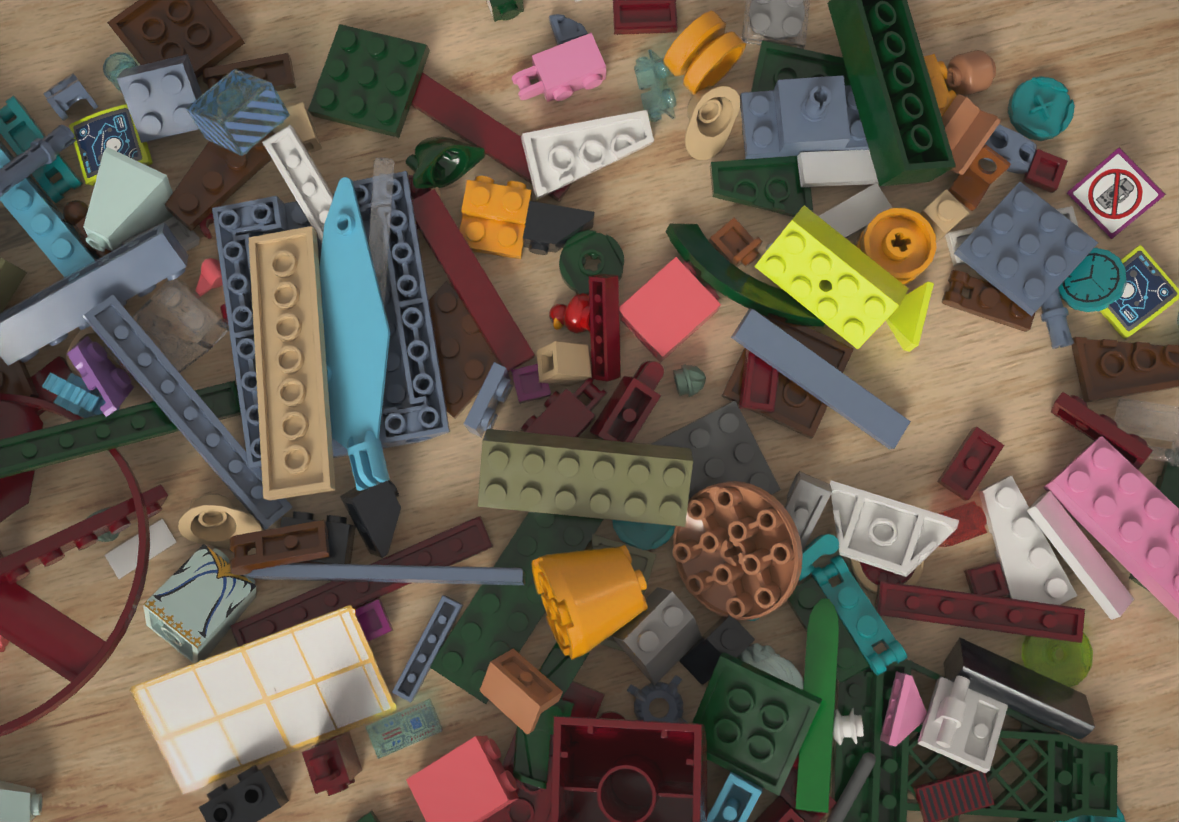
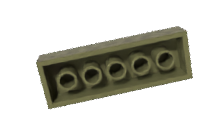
[478,429,693,527]

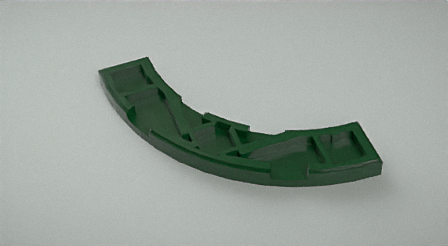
[666,223,825,327]

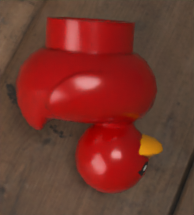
[549,293,590,334]

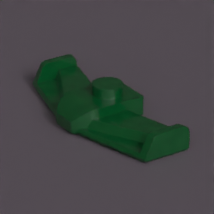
[513,642,589,789]

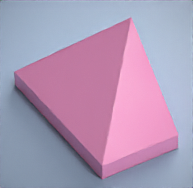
[880,672,927,746]

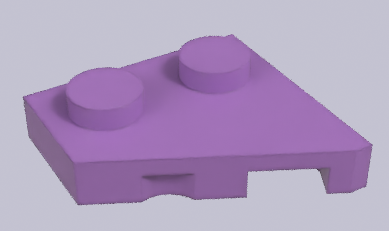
[67,336,134,417]

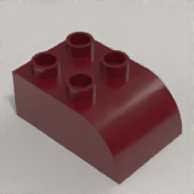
[551,716,707,822]

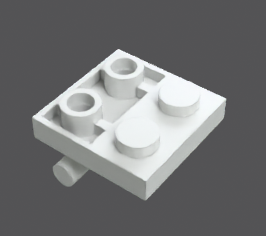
[917,676,1008,773]

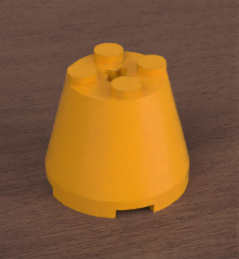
[532,545,648,660]

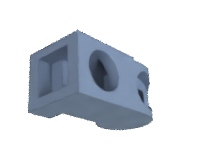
[983,124,1037,174]

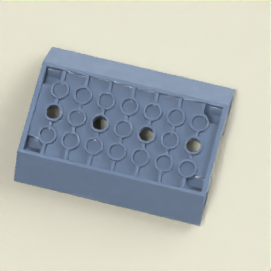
[212,171,450,469]

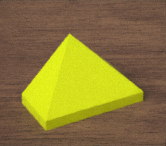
[886,281,934,352]

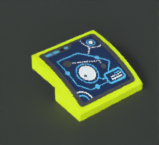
[69,104,153,186]
[1100,245,1179,339]

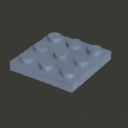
[954,182,1098,316]

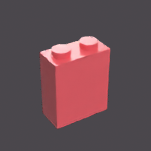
[619,257,721,363]
[406,735,519,822]

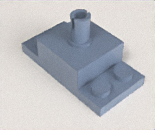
[740,76,869,159]

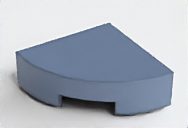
[549,14,588,46]

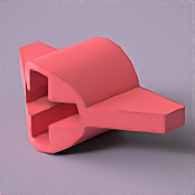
[195,258,223,297]

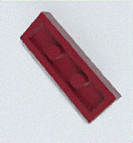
[1051,392,1153,470]

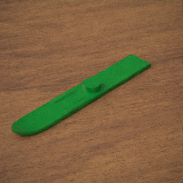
[796,598,839,813]

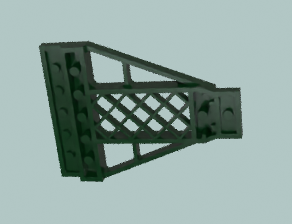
[831,659,1118,822]

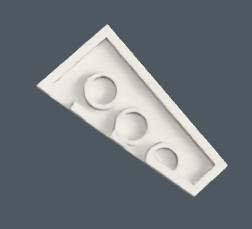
[521,110,654,200]
[978,476,1077,605]

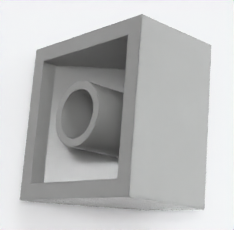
[611,587,702,685]

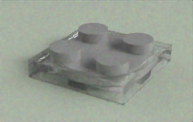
[742,0,810,49]

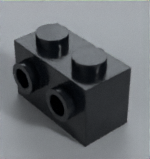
[199,765,289,822]

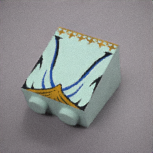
[143,544,257,664]

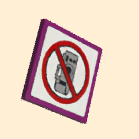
[1067,147,1166,239]

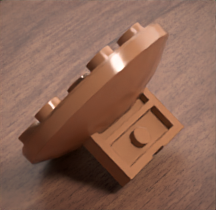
[673,481,803,620]

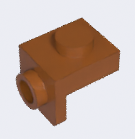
[709,217,763,267]

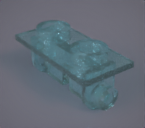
[634,49,676,122]

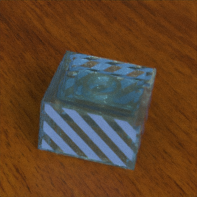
[186,69,290,156]

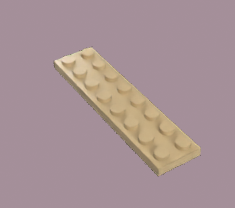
[248,226,336,501]

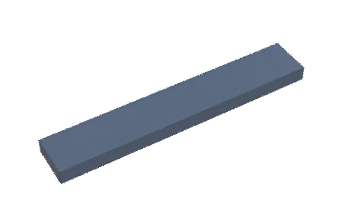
[731,309,911,449]

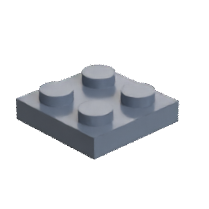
[464,362,512,438]

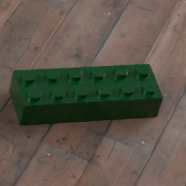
[827,0,956,186]

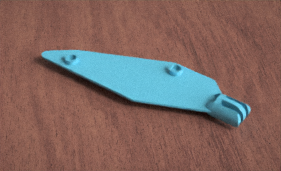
[319,177,390,491]

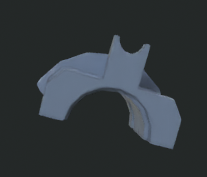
[43,73,98,121]

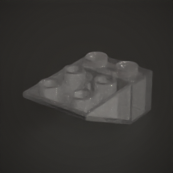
[103,278,229,382]

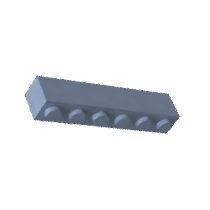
[0,222,189,366]

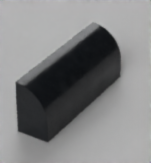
[943,637,1095,739]

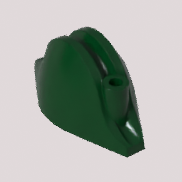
[406,136,485,188]

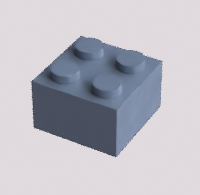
[117,54,210,143]

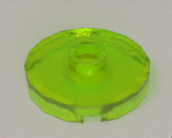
[1022,632,1093,687]

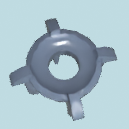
[627,675,688,723]

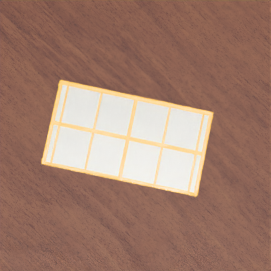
[129,605,397,794]

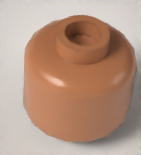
[945,50,996,96]

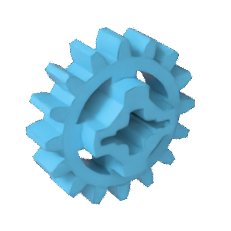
[42,372,120,418]

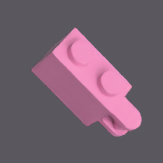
[512,33,606,102]

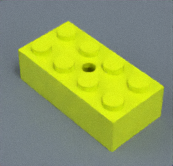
[754,205,909,349]

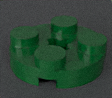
[559,230,624,294]

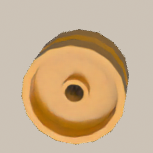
[663,10,746,95]
[855,208,937,285]

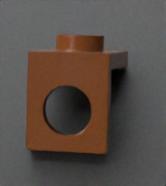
[948,145,1011,211]

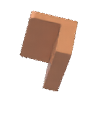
[942,94,1001,175]
[480,648,563,734]

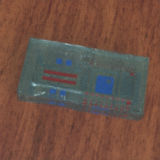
[366,698,443,759]

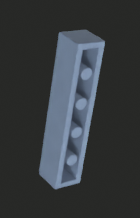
[392,595,463,703]

